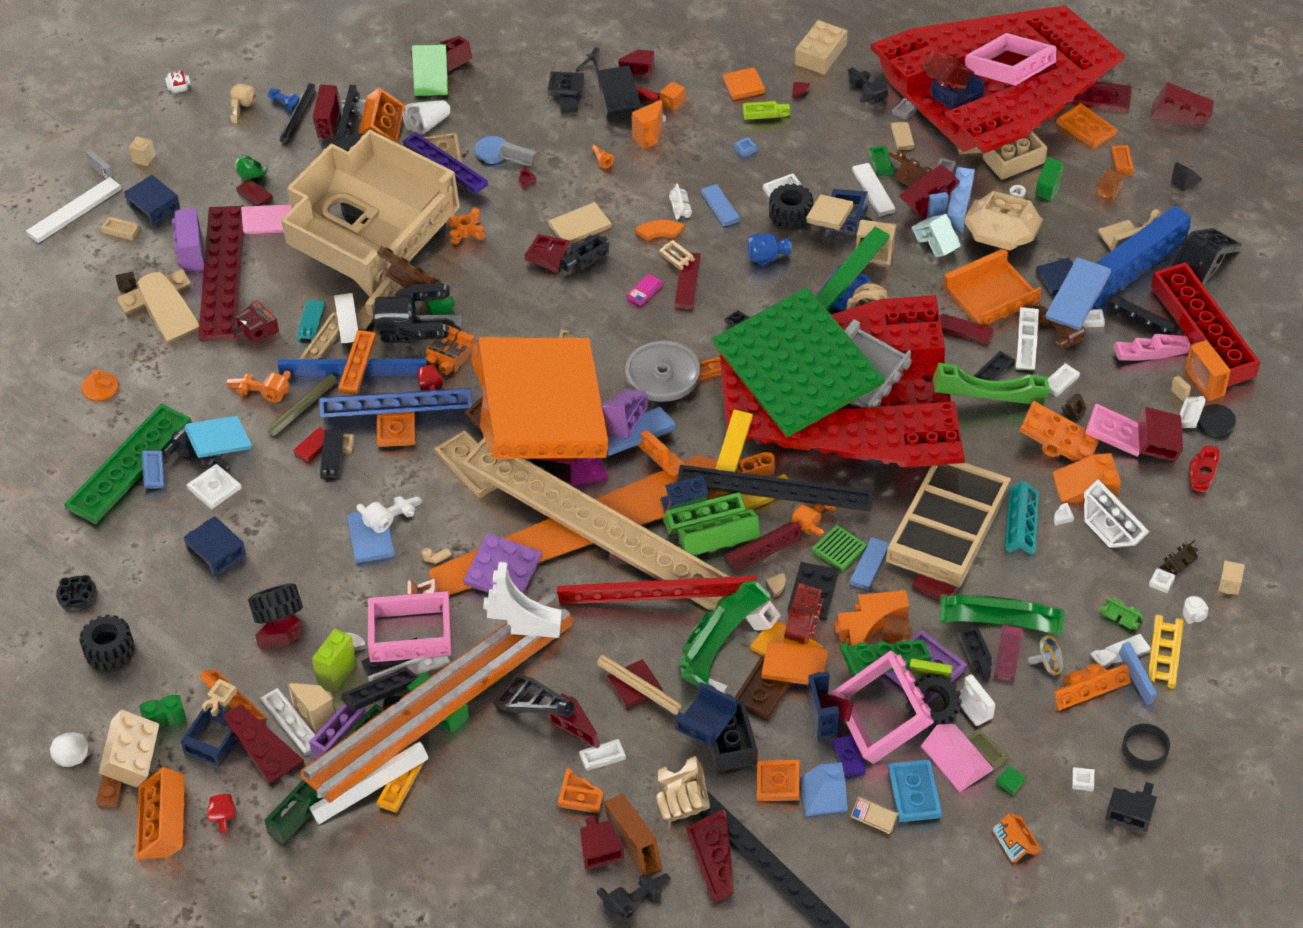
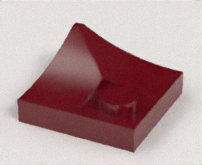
[524,234,571,274]

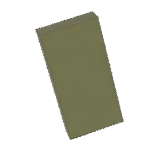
[967,729,1009,771]

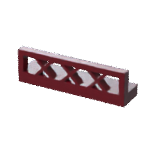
[724,522,801,573]

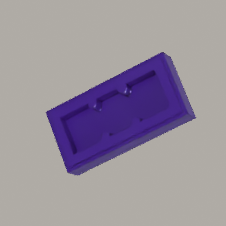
[832,735,865,778]

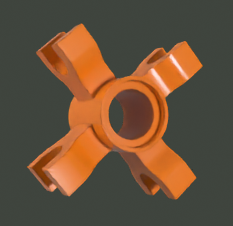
[447,208,486,245]

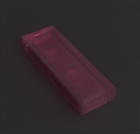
[994,625,1023,681]

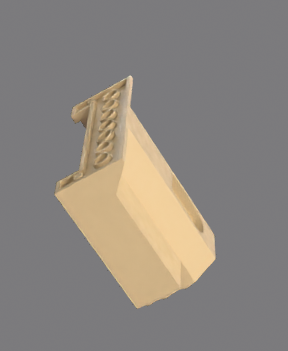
[281,130,460,297]

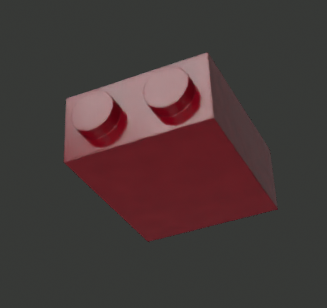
[1138,407,1183,462]

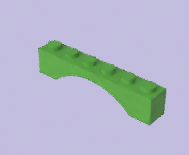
[933,363,1050,405]

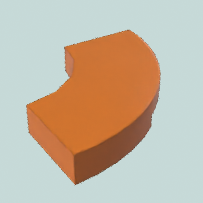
[635,220,685,241]

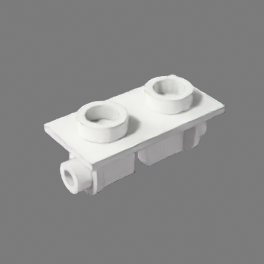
[669,184,692,220]

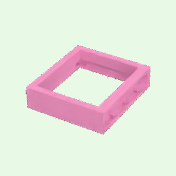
[965,33,1056,85]
[368,591,452,663]
[831,651,934,764]

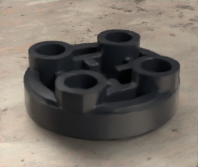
[56,575,97,611]

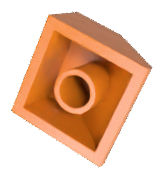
[632,100,663,150]

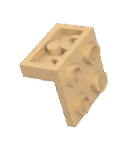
[1098,220,1146,251]

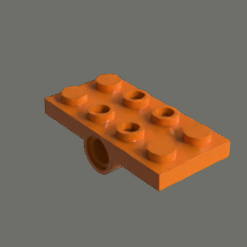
[1019,401,1099,462]

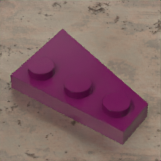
[571,458,608,489]

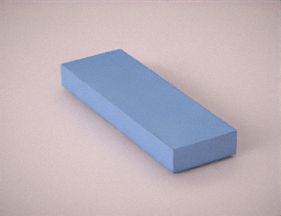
[701,184,740,227]
[850,537,890,591]
[1119,642,1157,705]

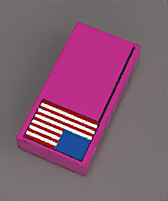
[627,274,663,306]

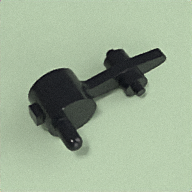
[848,67,888,104]
[164,427,230,472]
[597,873,671,923]

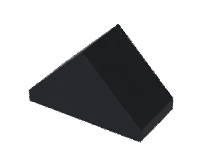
[1171,162,1203,192]

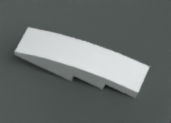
[1016,307,1039,371]

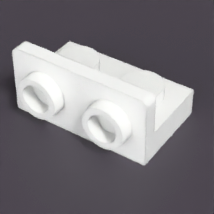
[959,674,995,726]

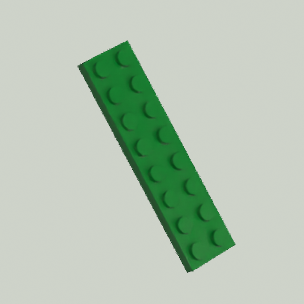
[64,403,192,524]

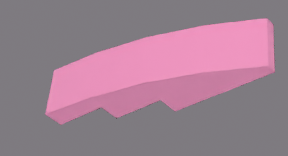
[1113,334,1191,361]

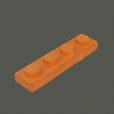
[338,330,376,395]
[200,670,268,724]

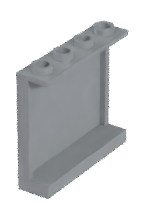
[845,319,912,408]

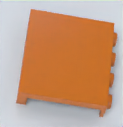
[943,249,1041,326]

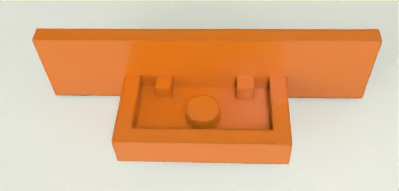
[637,430,686,479]
[1054,663,1131,711]

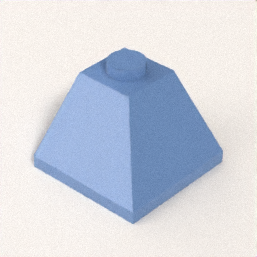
[800,762,848,816]

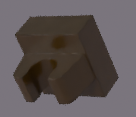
[115,272,137,294]
[1061,394,1087,420]

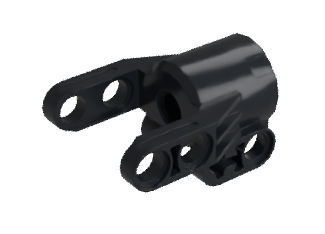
[374,283,450,343]

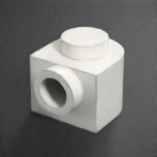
[1182,596,1209,624]

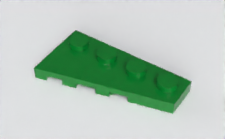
[839,640,931,677]

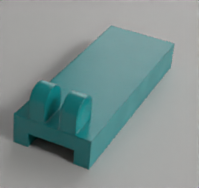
[296,299,326,341]

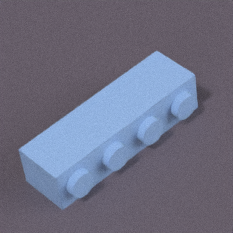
[947,167,975,233]

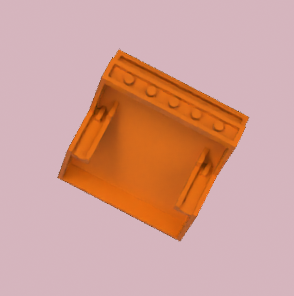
[471,337,608,459]

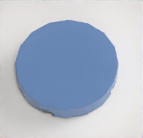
[475,136,506,164]

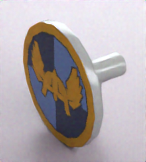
[1028,635,1063,676]

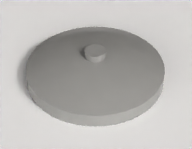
[625,341,700,402]

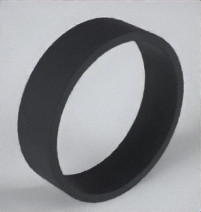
[1122,723,1170,769]

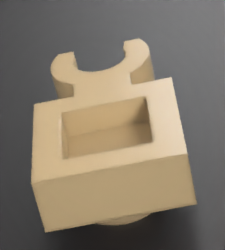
[202,679,237,717]

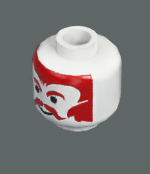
[165,70,191,94]

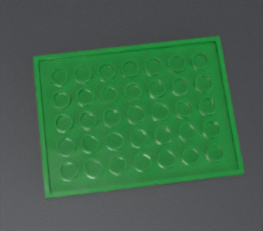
[711,287,885,438]

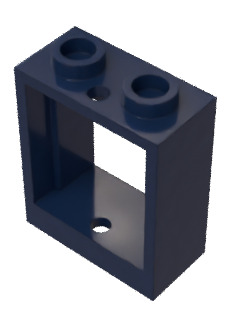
[180,706,238,767]

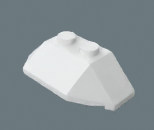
[1084,479,1149,548]

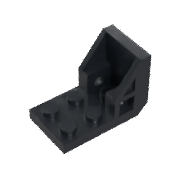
[1172,228,1243,286]

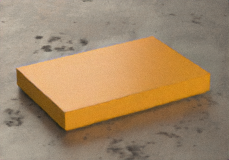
[750,621,824,657]

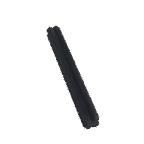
[279,82,316,144]

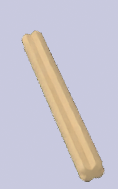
[597,655,683,715]

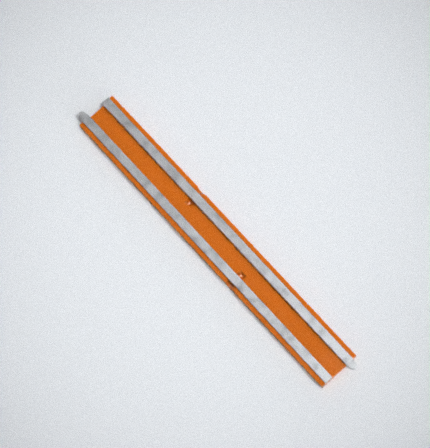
[301,594,573,803]

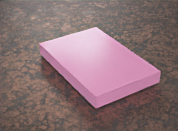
[1085,403,1139,456]

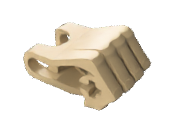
[657,756,710,822]

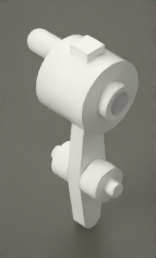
[356,496,422,533]

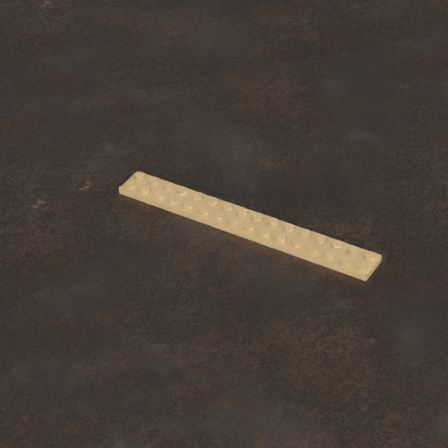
[462,438,730,611]

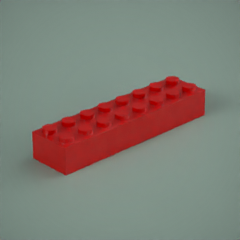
[1151,262,1261,387]

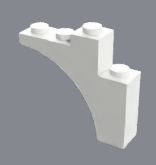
[483,562,562,638]

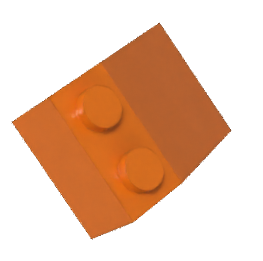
[1052,453,1121,504]

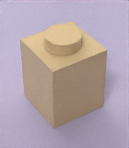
[129,136,155,166]
[1218,560,1245,595]

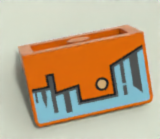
[992,813,1042,863]

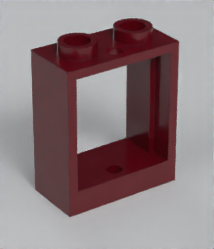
[312,84,342,139]

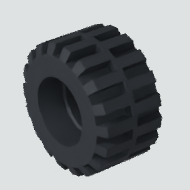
[769,183,813,229]
[248,583,303,624]
[79,615,135,670]
[906,673,962,730]

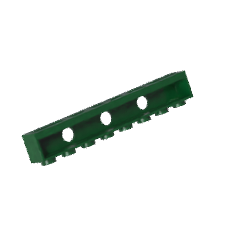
[264,703,385,844]

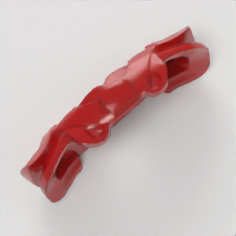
[1189,446,1220,492]

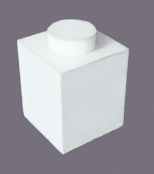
[745,601,781,631]

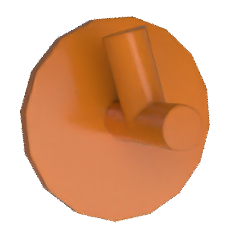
[81,369,119,401]

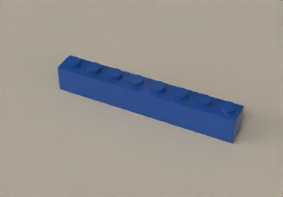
[319,388,473,417]

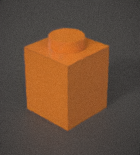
[660,81,686,111]

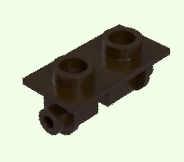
[1160,540,1200,575]

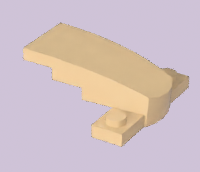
[117,269,199,344]

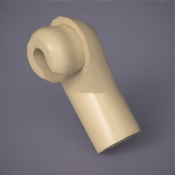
[421,548,451,564]

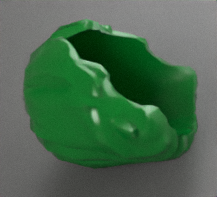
[235,154,268,180]

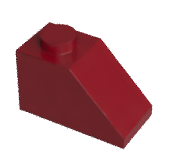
[618,49,655,77]
[255,615,303,649]

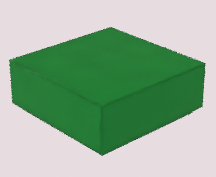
[996,766,1026,795]

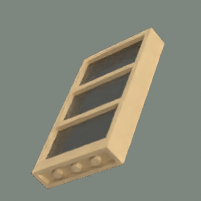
[886,463,1011,588]

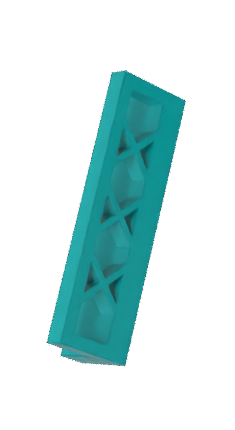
[1004,480,1039,555]

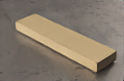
[299,312,340,359]

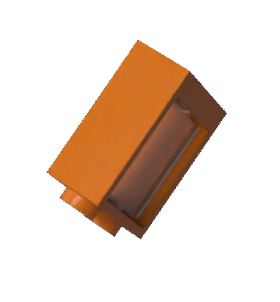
[1185,340,1231,401]

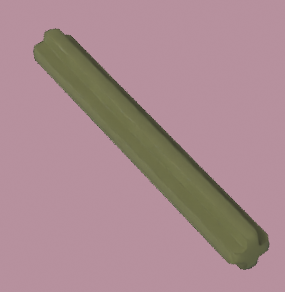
[267,374,337,436]

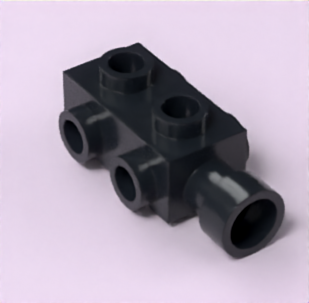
[560,234,609,272]

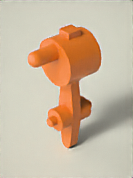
[226,371,291,403]
[791,504,838,536]

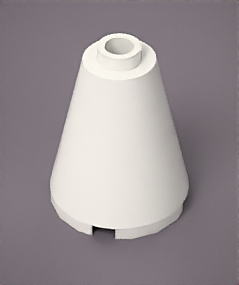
[402,100,450,136]

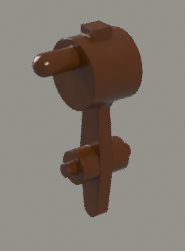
[1035,305,1085,348]

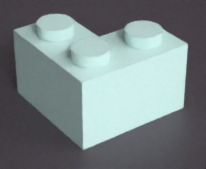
[912,214,961,257]

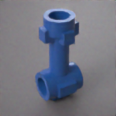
[268,88,299,110]

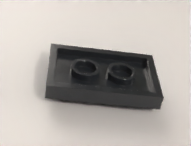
[787,562,839,621]

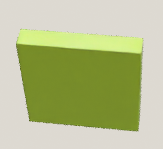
[910,659,953,683]

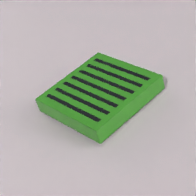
[812,525,867,572]

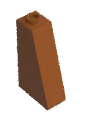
[604,793,662,876]

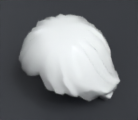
[50,732,91,767]

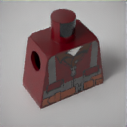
[232,300,279,342]

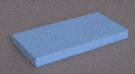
[1045,257,1111,331]
[607,407,677,456]

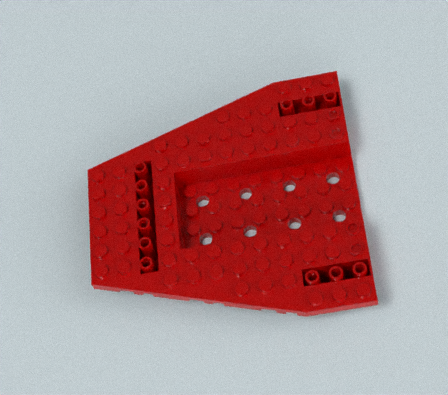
[871,5,1125,154]
[720,295,965,467]

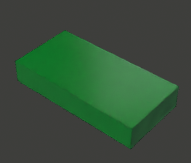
[869,146,894,176]

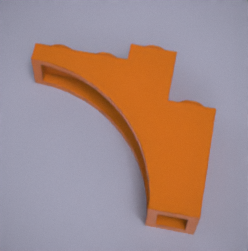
[833,590,909,645]

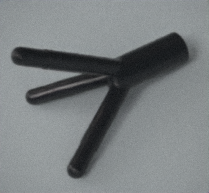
[575,47,600,71]

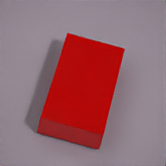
[294,427,325,463]

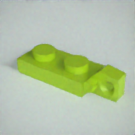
[743,101,790,120]

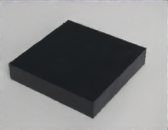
[547,72,584,97]

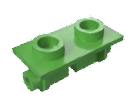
[1100,597,1143,630]

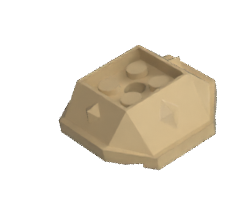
[964,191,1043,250]

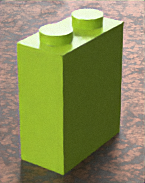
[312,628,357,694]

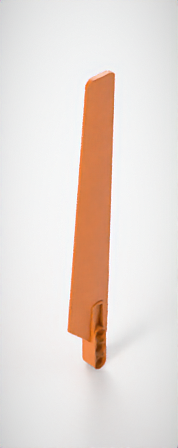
[429,452,775,596]

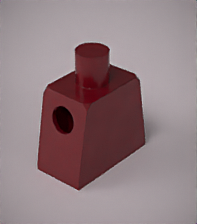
[580,815,624,869]

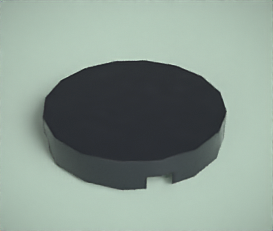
[1198,404,1236,437]

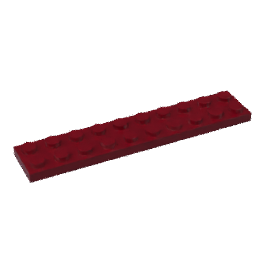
[198,205,244,341]

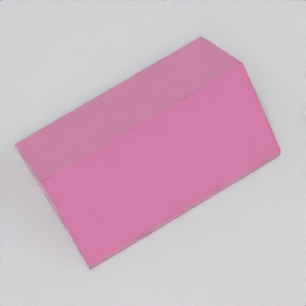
[241,205,292,234]
[921,724,993,793]

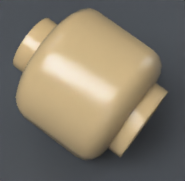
[230,83,256,107]

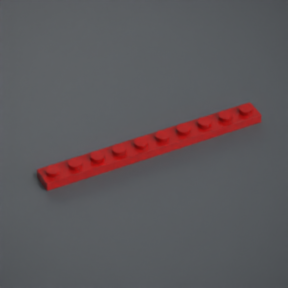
[557,576,758,605]

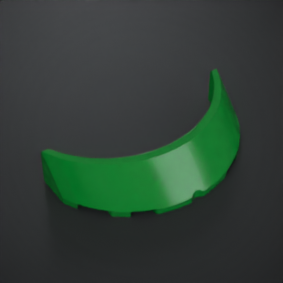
[678,581,771,687]
[939,594,1065,635]

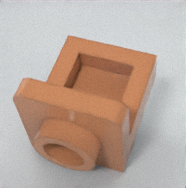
[406,579,439,595]

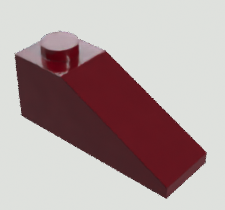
[548,693,600,749]

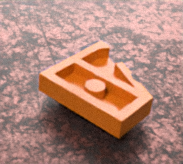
[558,768,604,814]

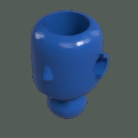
[748,232,791,265]

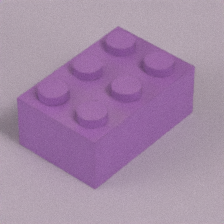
[172,208,204,273]

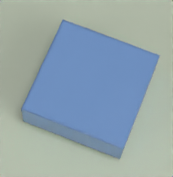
[734,137,758,157]

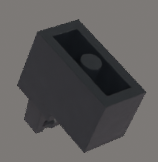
[1105,782,1157,832]

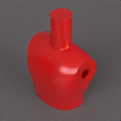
[417,365,443,391]
[207,794,237,834]

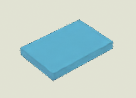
[184,416,252,458]

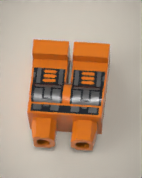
[426,325,475,375]

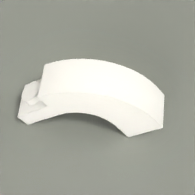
[334,293,358,343]

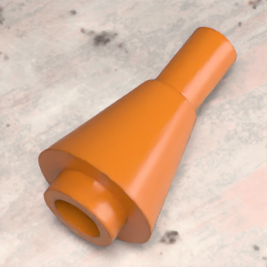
[591,145,614,168]

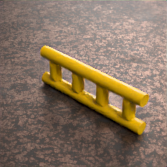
[1147,615,1183,689]

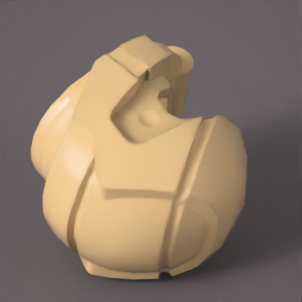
[846,283,888,310]

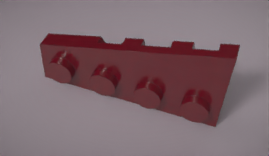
[223,704,305,785]
[685,809,734,903]

